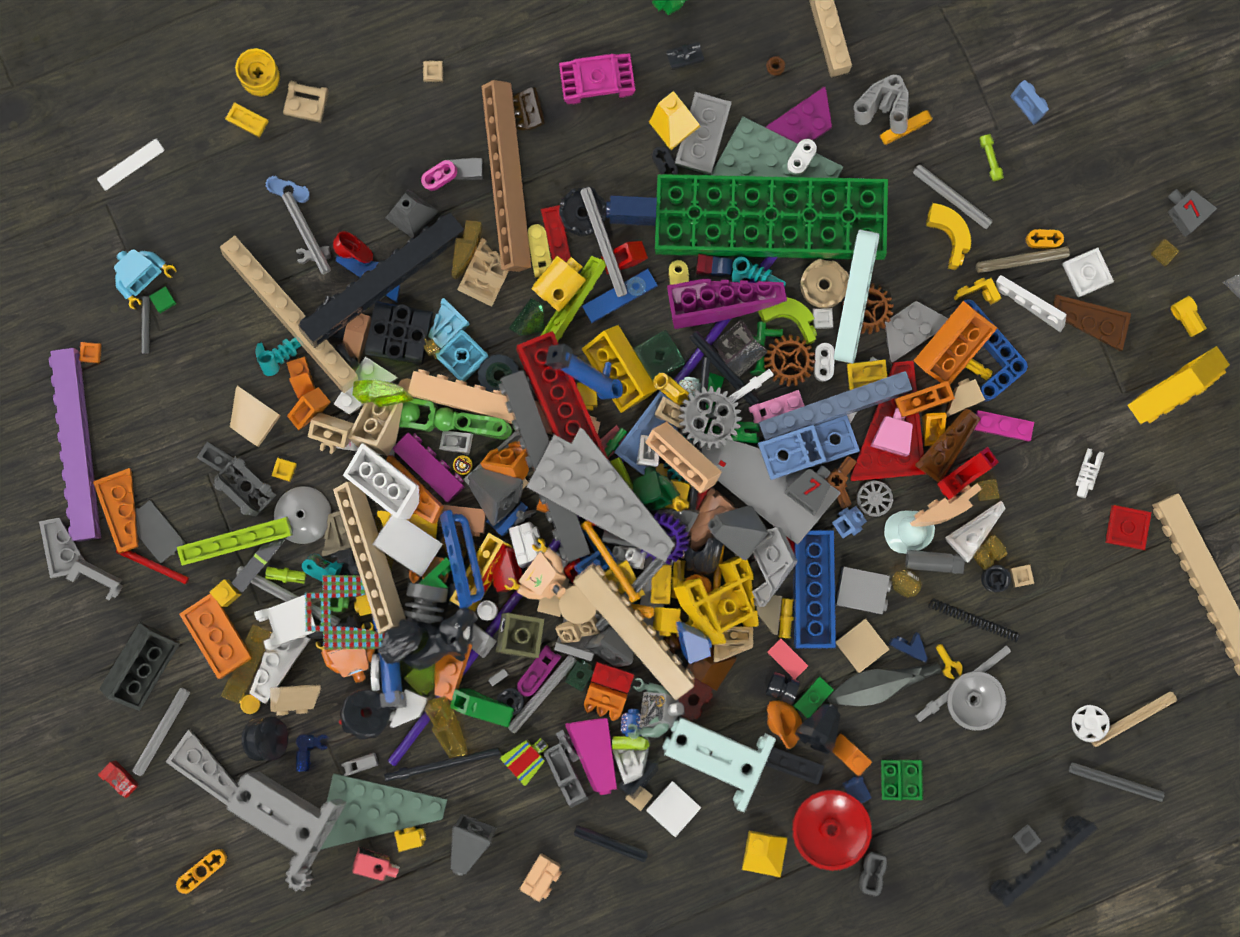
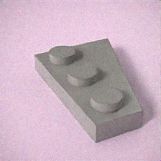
[39,518,85,579]

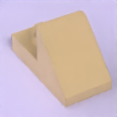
[655,397,685,430]

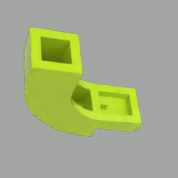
[758,297,817,345]

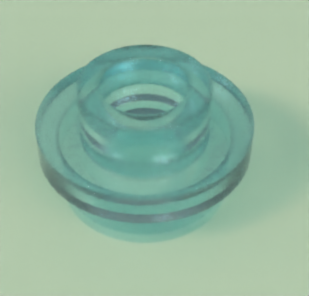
[627,277,646,296]

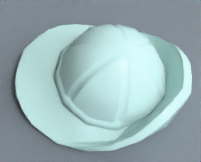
[884,511,935,554]

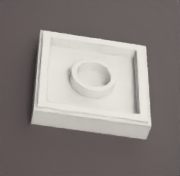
[1062,248,1114,298]
[646,781,701,837]

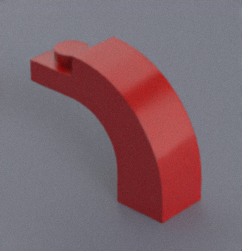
[938,447,999,500]

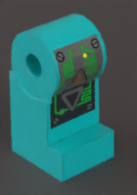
[302,553,343,581]

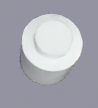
[477,601,498,620]

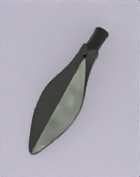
[826,662,941,706]

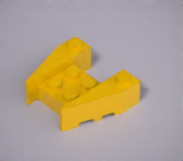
[673,556,759,645]

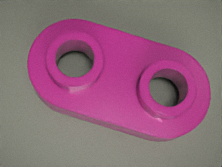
[421,160,457,191]

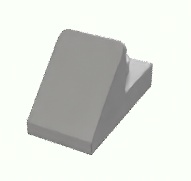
[439,431,473,455]

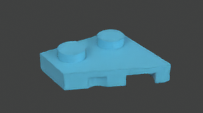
[428,298,470,349]

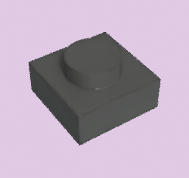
[1012,825,1041,853]

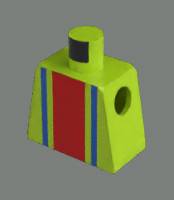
[500,738,549,786]

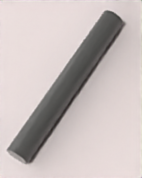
[142,296,150,354]

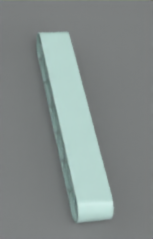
[834,230,879,364]

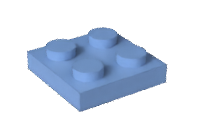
[1011,80,1049,124]

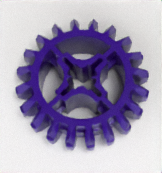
[640,512,689,565]

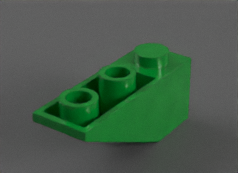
[450,688,514,727]

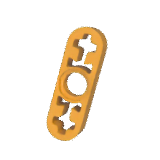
[880,110,932,145]
[176,849,227,894]

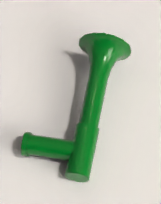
[750,322,783,376]

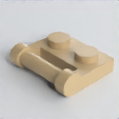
[283,81,328,122]

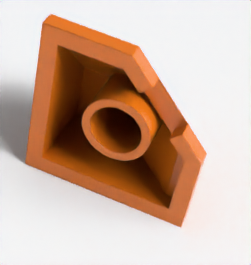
[481,441,529,480]

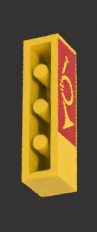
[450,533,512,612]

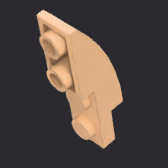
[910,484,982,527]

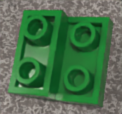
[881,760,923,800]

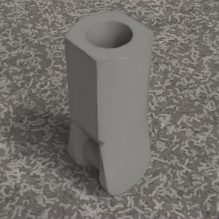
[341,753,379,776]

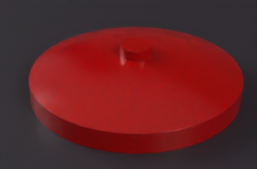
[792,790,872,870]

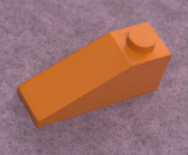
[895,381,955,417]

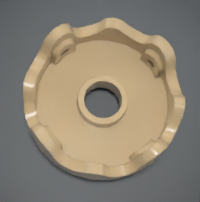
[800,259,849,308]

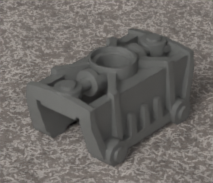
[214,456,277,517]

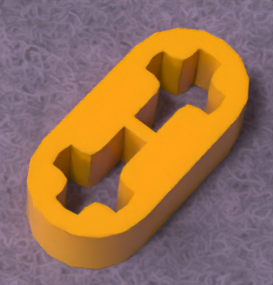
[1026,229,1064,249]

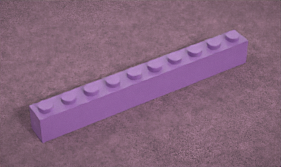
[49,348,101,542]

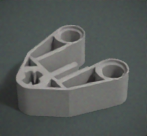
[854,75,909,134]

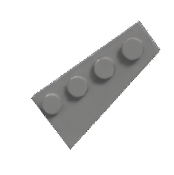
[166,729,239,806]

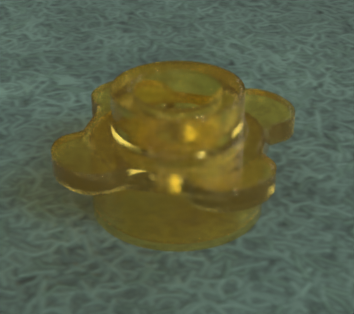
[424,338,440,359]

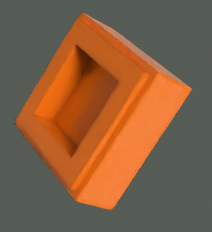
[79,342,102,363]

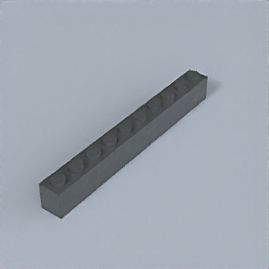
[498,371,590,562]

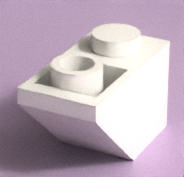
[389,689,429,728]

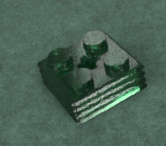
[634,330,685,381]

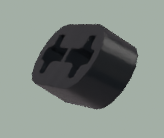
[652,146,678,175]

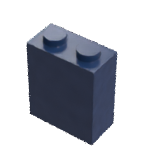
[606,196,657,226]

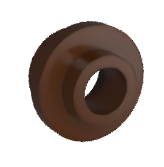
[766,57,785,76]

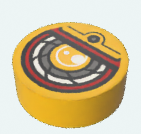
[453,456,473,475]

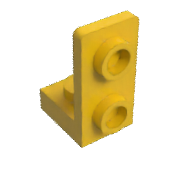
[954,278,1001,305]

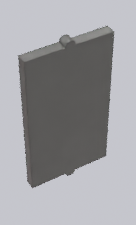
[135,500,186,564]

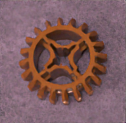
[842,283,894,334]
[764,335,816,387]

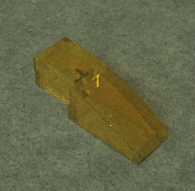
[452,220,483,279]
[424,696,467,758]

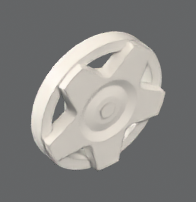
[371,654,381,691]
[1072,705,1110,742]

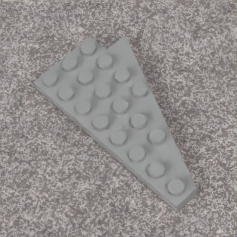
[527,428,675,562]

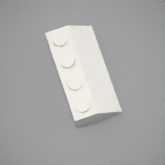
[343,443,419,519]

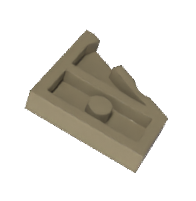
[321,511,351,556]

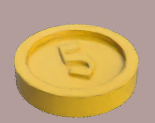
[240,694,260,714]

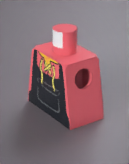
[353,847,399,881]

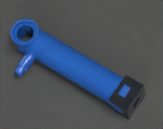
[545,344,623,400]
[373,617,406,710]

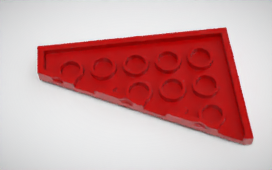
[850,361,925,482]

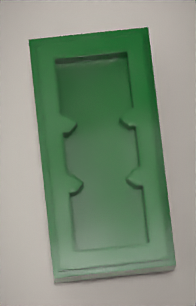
[793,677,834,718]

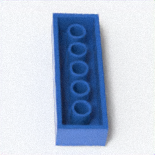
[793,531,836,648]

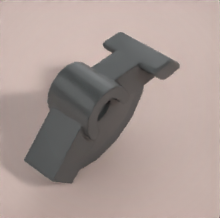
[556,730,579,762]

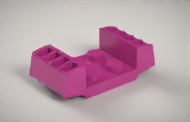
[559,54,635,104]

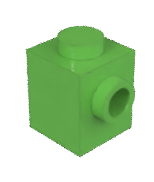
[330,597,349,612]

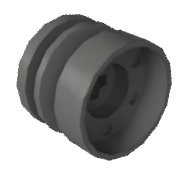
[403,583,449,623]

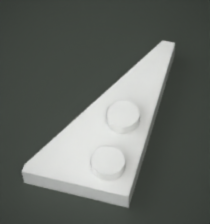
[945,501,1005,562]

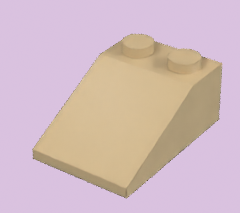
[347,388,404,456]
[270,685,320,715]

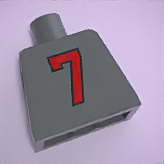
[1168,189,1217,237]
[785,466,831,516]

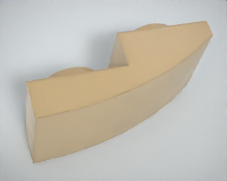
[555,615,600,644]

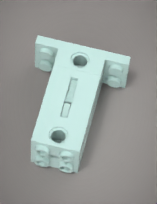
[662,716,775,812]

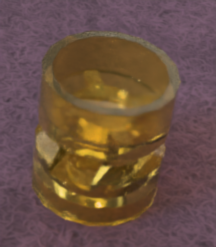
[973,535,1008,570]

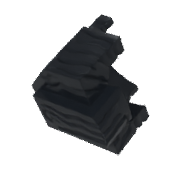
[331,548,360,575]

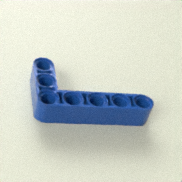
[957,300,1028,402]

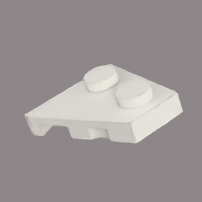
[613,737,650,784]

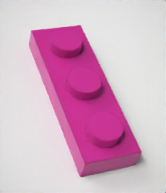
[974,410,1034,441]

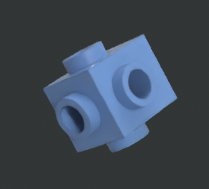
[832,506,867,538]

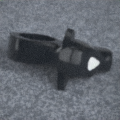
[402,608,477,670]

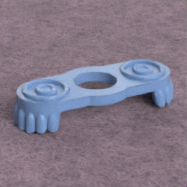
[266,176,310,203]

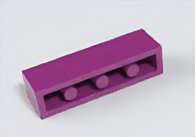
[392,433,465,503]

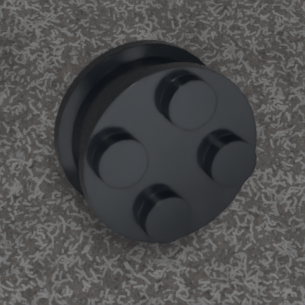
[242,716,288,761]

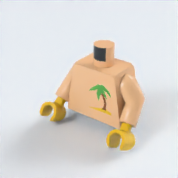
[504,539,566,600]

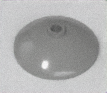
[274,487,332,544]
[947,671,1006,730]

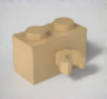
[308,412,354,454]

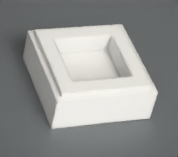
[812,308,833,329]

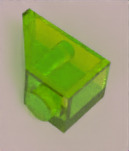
[404,663,436,695]

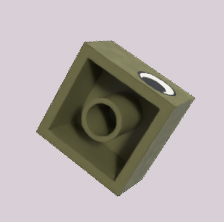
[496,613,544,658]

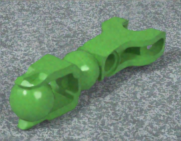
[399,396,512,440]

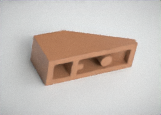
[342,314,371,372]
[440,505,487,537]

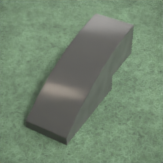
[543,743,588,808]

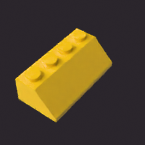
[582,325,658,413]

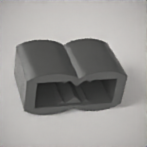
[859,851,887,896]

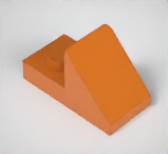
[286,357,315,399]

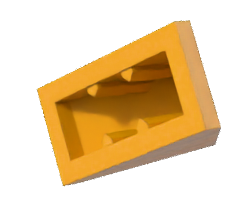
[922,412,946,446]

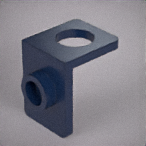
[842,775,871,804]

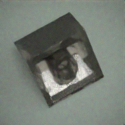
[713,319,768,377]

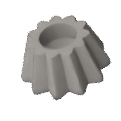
[285,866,313,892]

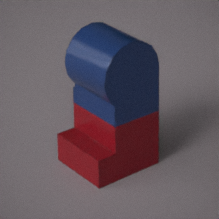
[696,254,733,277]

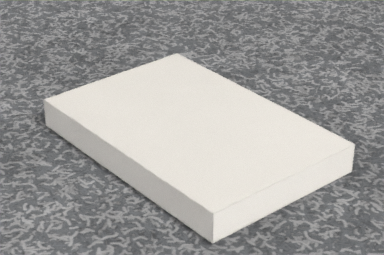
[372,515,442,577]

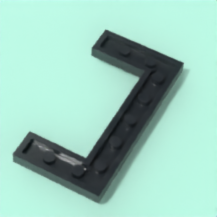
[989,815,1098,907]

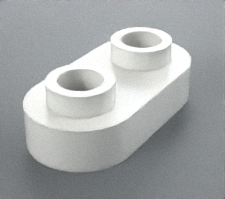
[787,139,816,176]
[814,343,835,382]

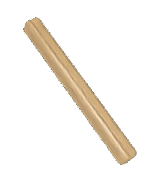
[1090,692,1177,747]

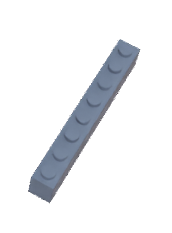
[759,371,912,441]

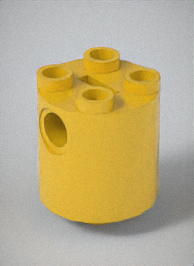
[531,256,586,312]

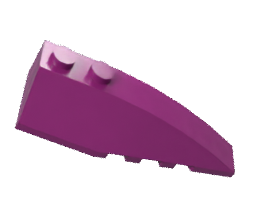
[667,279,787,329]

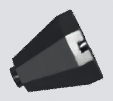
[794,704,840,755]

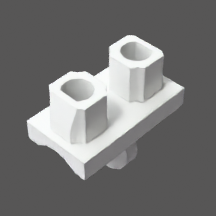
[612,546,647,569]

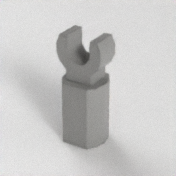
[296,246,331,264]

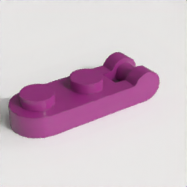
[518,645,562,696]

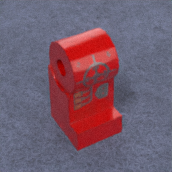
[98,760,139,798]

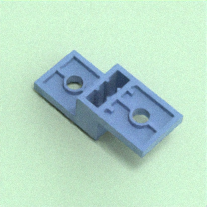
[758,415,860,480]

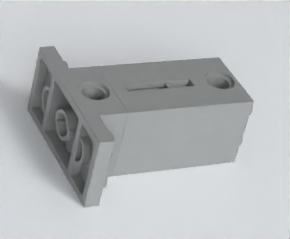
[226,772,347,876]

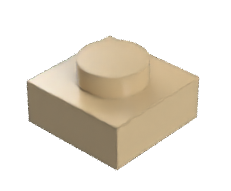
[625,788,653,811]

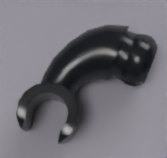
[335,343,360,370]

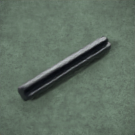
[574,826,648,862]

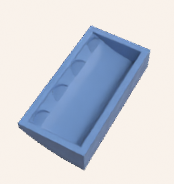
[614,392,679,476]

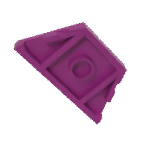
[765,87,832,147]

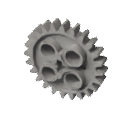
[678,386,742,450]

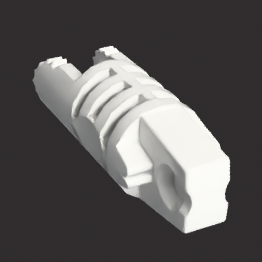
[1076,448,1104,498]

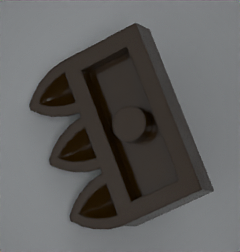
[513,87,545,130]

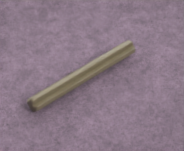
[976,247,1070,273]

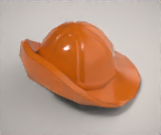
[767,700,802,749]

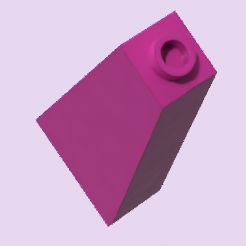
[565,718,617,795]

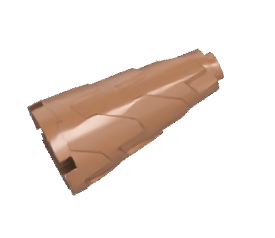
[675,487,738,559]

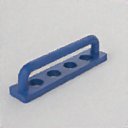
[440,510,484,609]

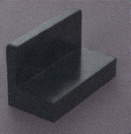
[619,760,658,800]

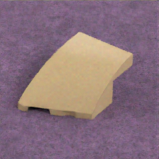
[457,238,508,307]
[230,386,281,447]

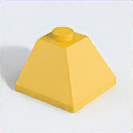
[649,91,700,150]
[742,830,787,877]

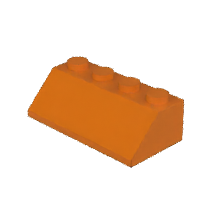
[914,301,997,385]

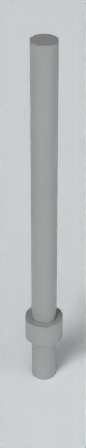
[915,646,1011,722]

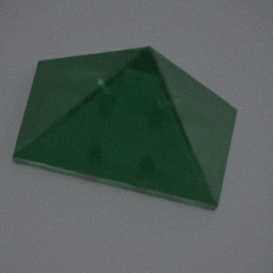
[509,298,544,336]

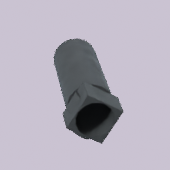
[905,550,965,574]

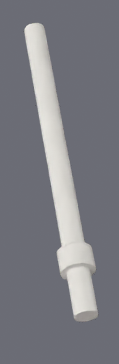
[678,369,773,436]

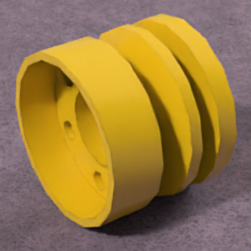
[235,48,280,96]

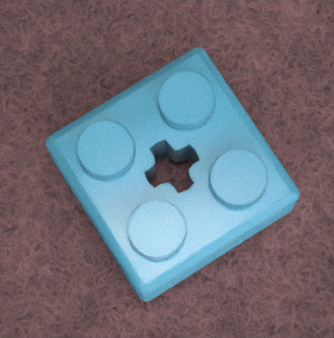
[436,330,489,381]

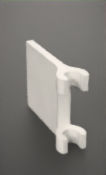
[255,595,317,651]

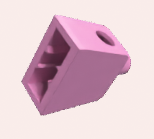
[871,408,912,457]

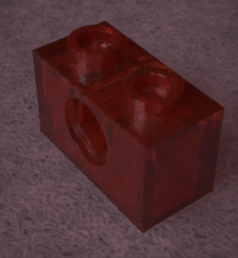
[678,678,713,722]

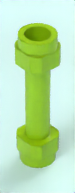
[980,134,1004,181]

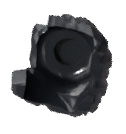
[684,535,724,575]
[378,616,422,664]

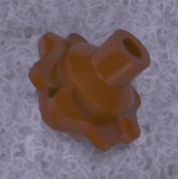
[664,632,681,654]

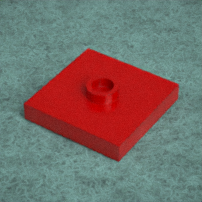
[1105,505,1152,550]

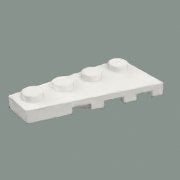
[996,275,1067,332]
[250,633,310,704]

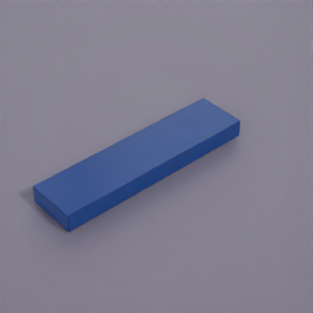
[582,269,657,323]

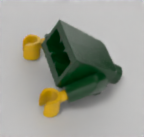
[632,466,689,513]

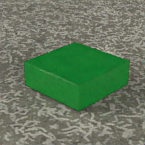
[149,287,177,313]

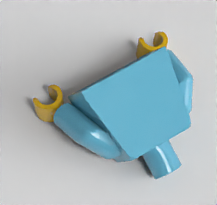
[114,249,176,310]

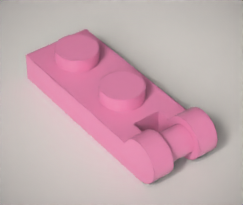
[749,390,804,424]

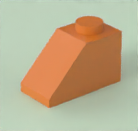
[287,387,330,430]
[832,733,872,776]

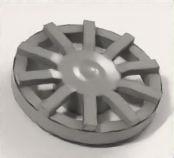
[857,481,893,517]

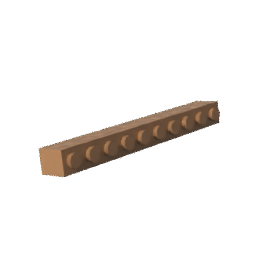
[482,80,531,272]

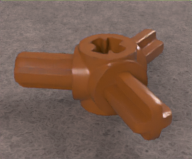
[825,456,856,509]

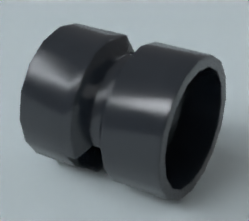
[765,671,800,704]

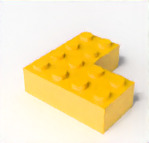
[1128,346,1230,424]

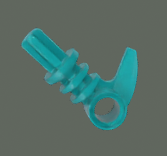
[732,257,786,288]
[255,338,302,376]

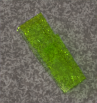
[352,380,413,407]

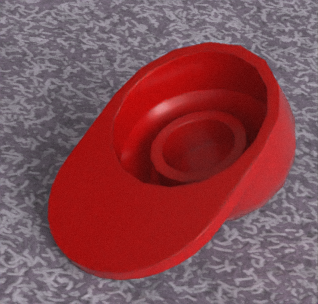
[333,231,373,263]

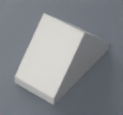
[636,435,659,467]

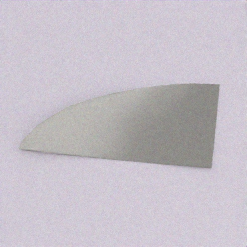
[689,440,841,545]

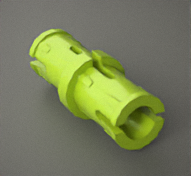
[265,567,306,584]

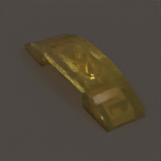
[221,624,271,704]

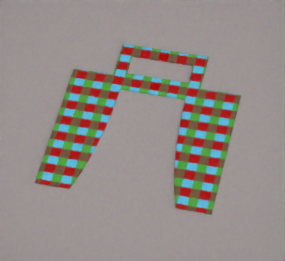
[305,575,385,649]

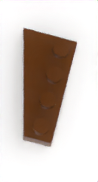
[1053,295,1131,351]
[915,408,981,483]

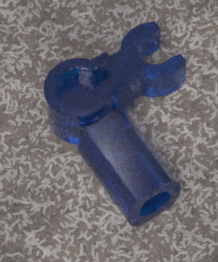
[296,734,328,772]

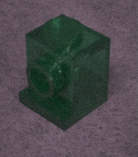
[565,660,594,692]

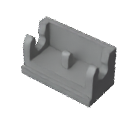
[470,623,497,658]

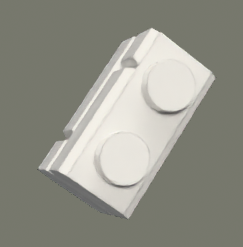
[509,522,543,568]

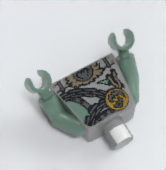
[627,678,684,739]

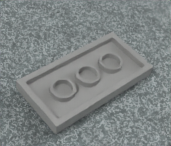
[675,92,732,175]

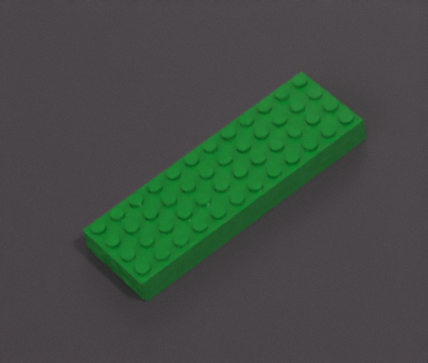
[655,174,888,260]

